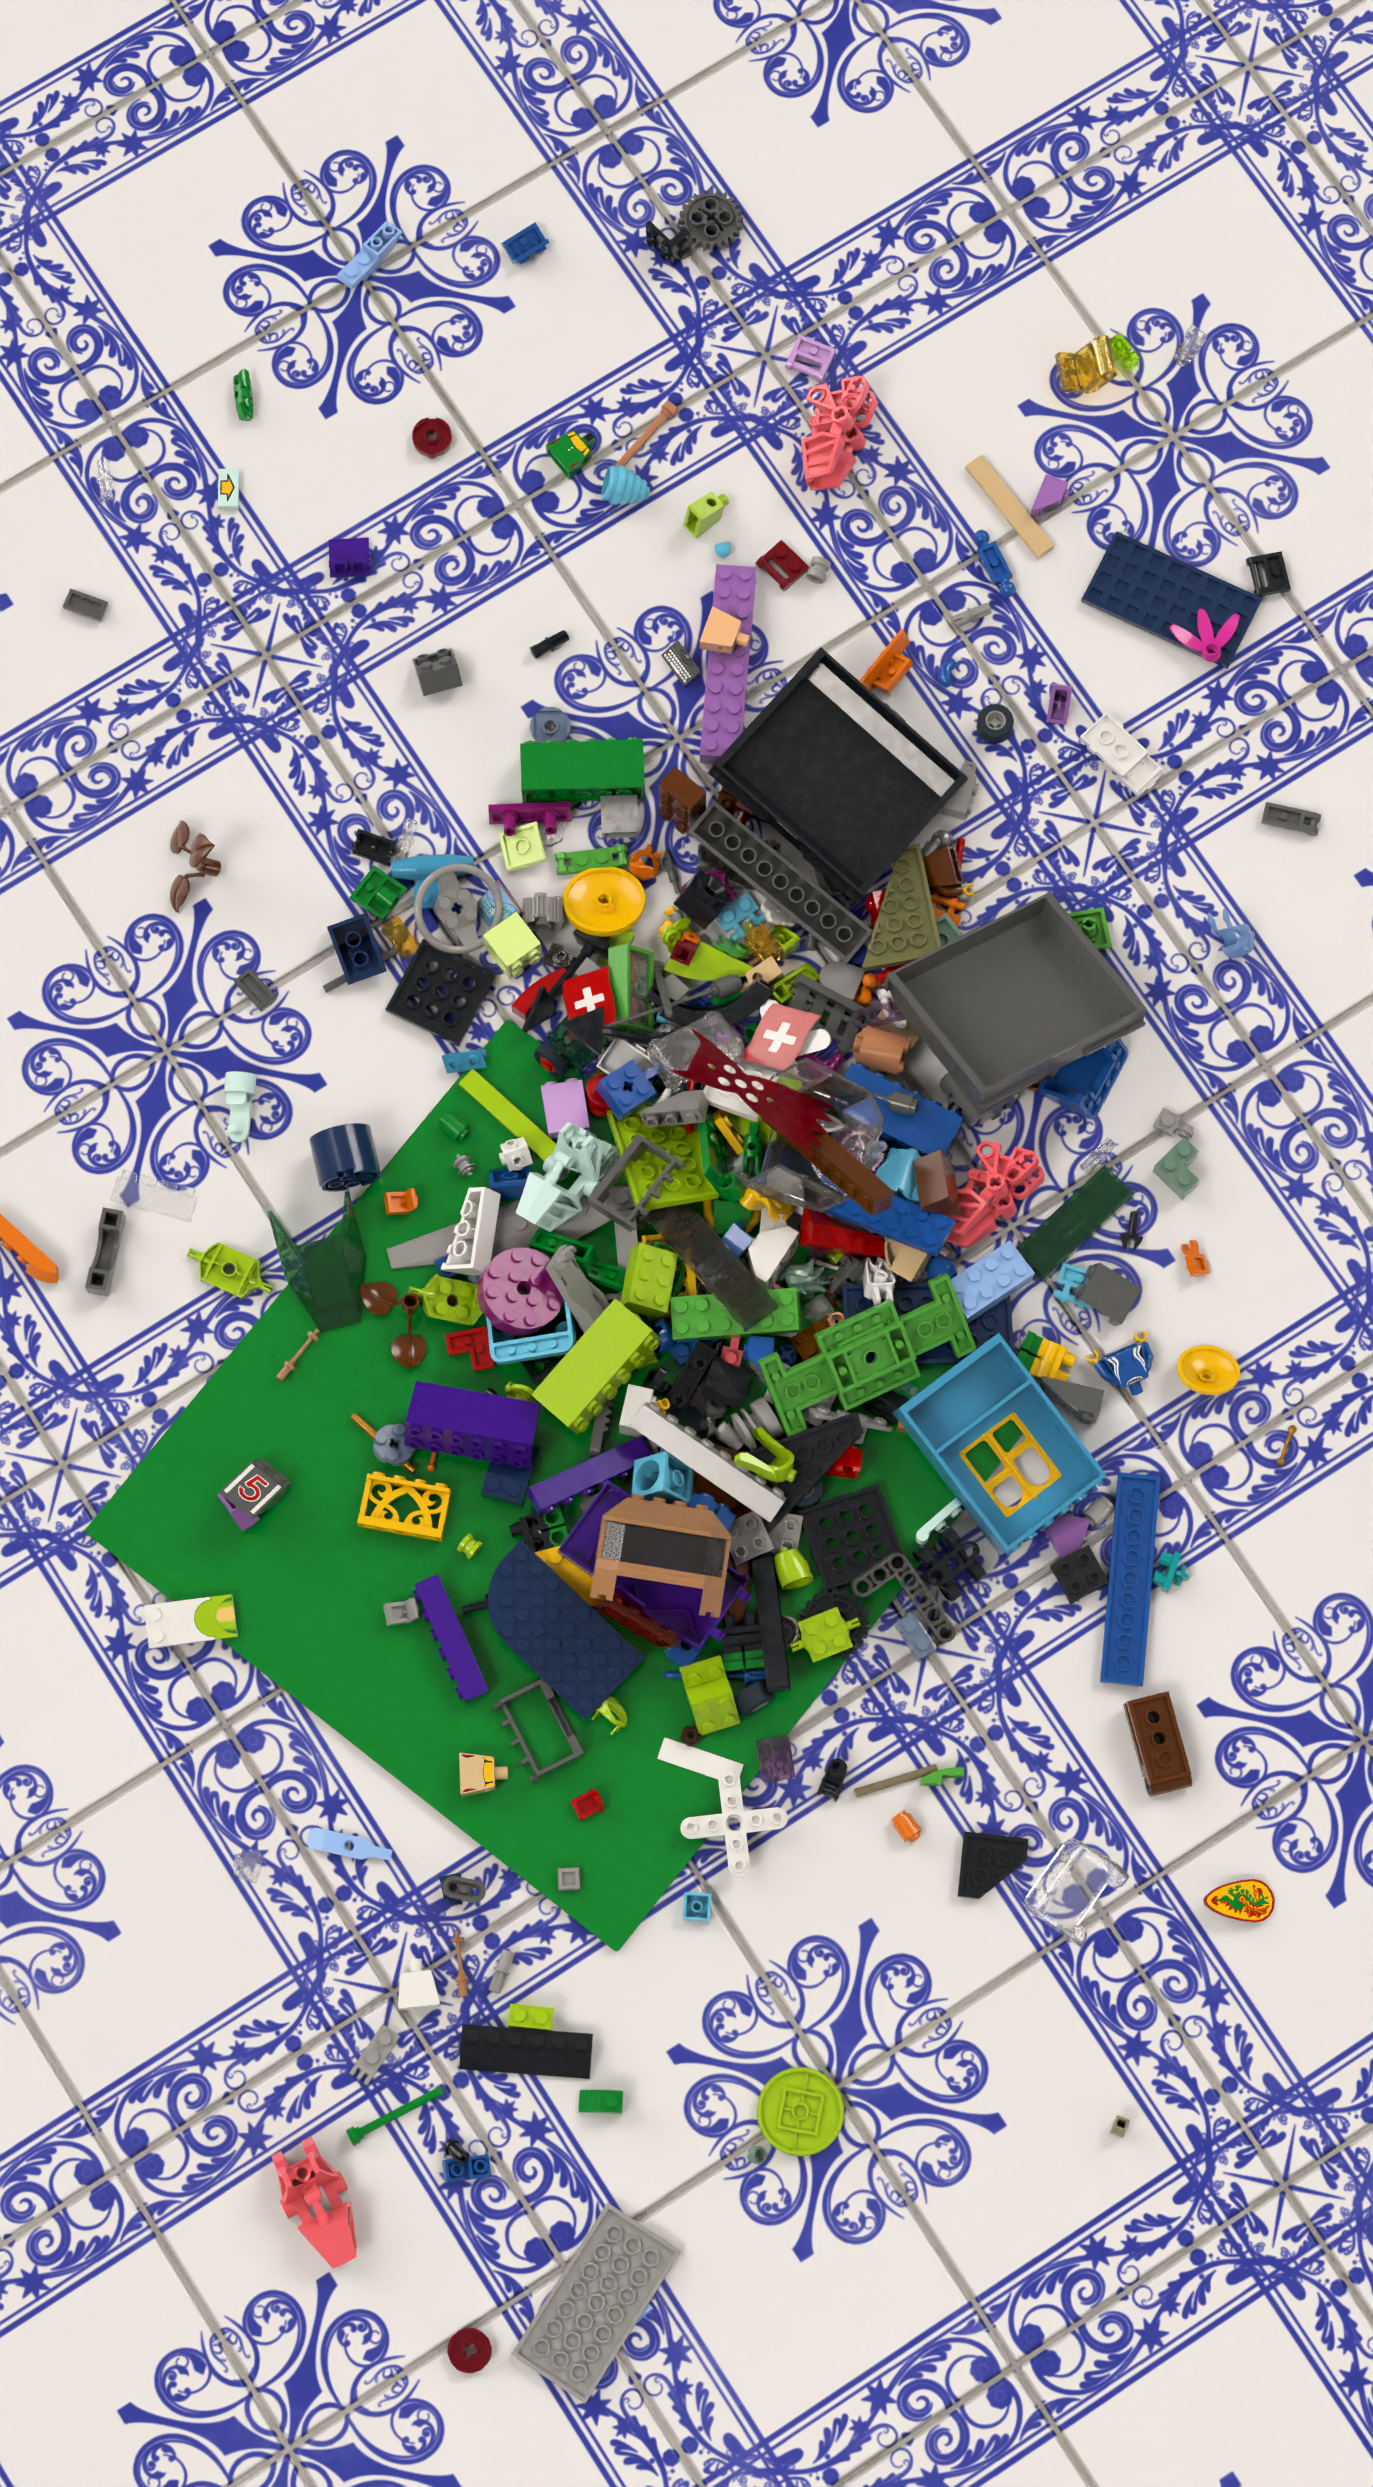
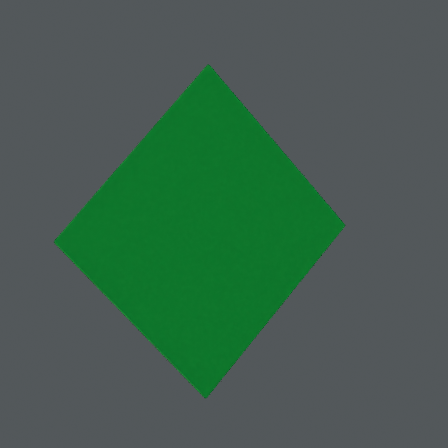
[86,1020,1023,1951]

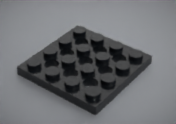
[385,939,497,1047]
[798,1484,903,1591]

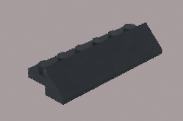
[459,2024,593,2079]

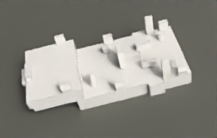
[1080,712,1164,797]

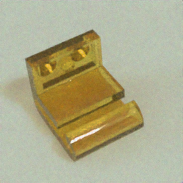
[1055,335,1117,394]

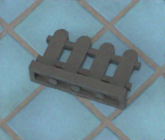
[789,974,873,1054]

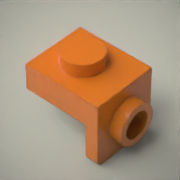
[383,1188,418,1215]

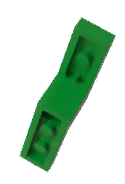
[529,1228,626,1292]

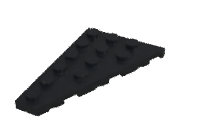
[746,1411,864,1534]

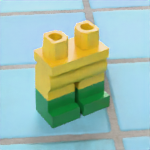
[1018,1330,1076,1381]

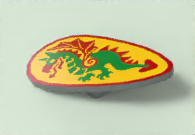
[1203,1879,1274,1923]

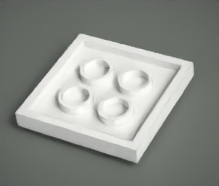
[703,1048,781,1122]

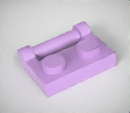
[785,335,836,383]

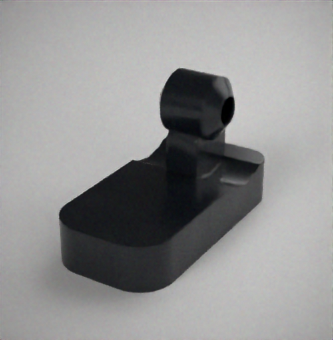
[641,1366,671,1395]

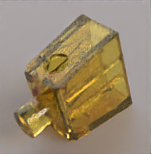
[741,920,781,964]

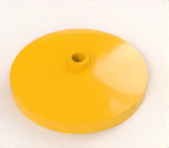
[563,867,645,937]

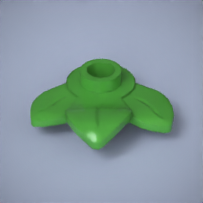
[713,935,751,960]

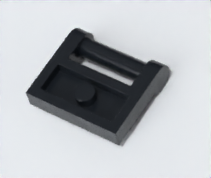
[1246,551,1291,598]

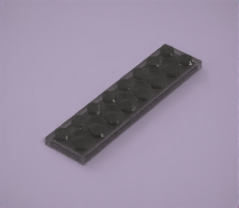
[645,1203,779,1332]

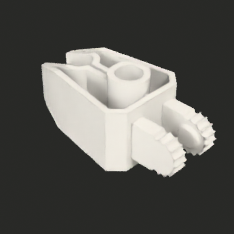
[863,1257,896,1306]

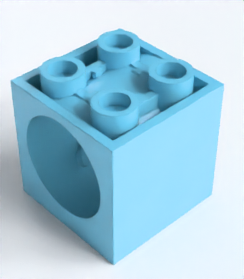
[631,1451,694,1506]

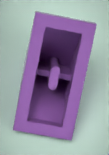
[1046,683,1073,725]

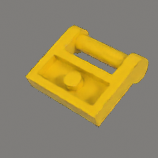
[713,1109,744,1155]

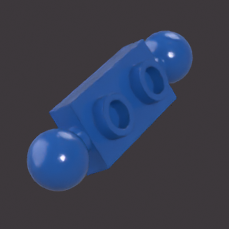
[974,530,1016,597]

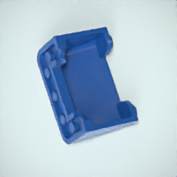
[1038,1038,1128,1119]

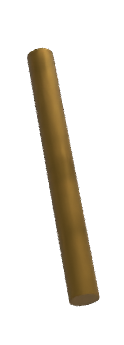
[350,1412,418,1474]

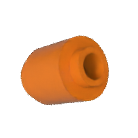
[891,1810,922,1843]

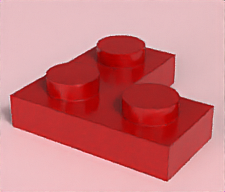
[445,1326,495,1372]

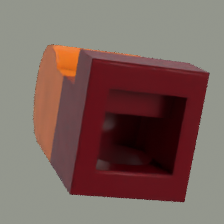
[670,931,700,966]

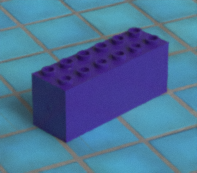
[404,1381,541,1468]

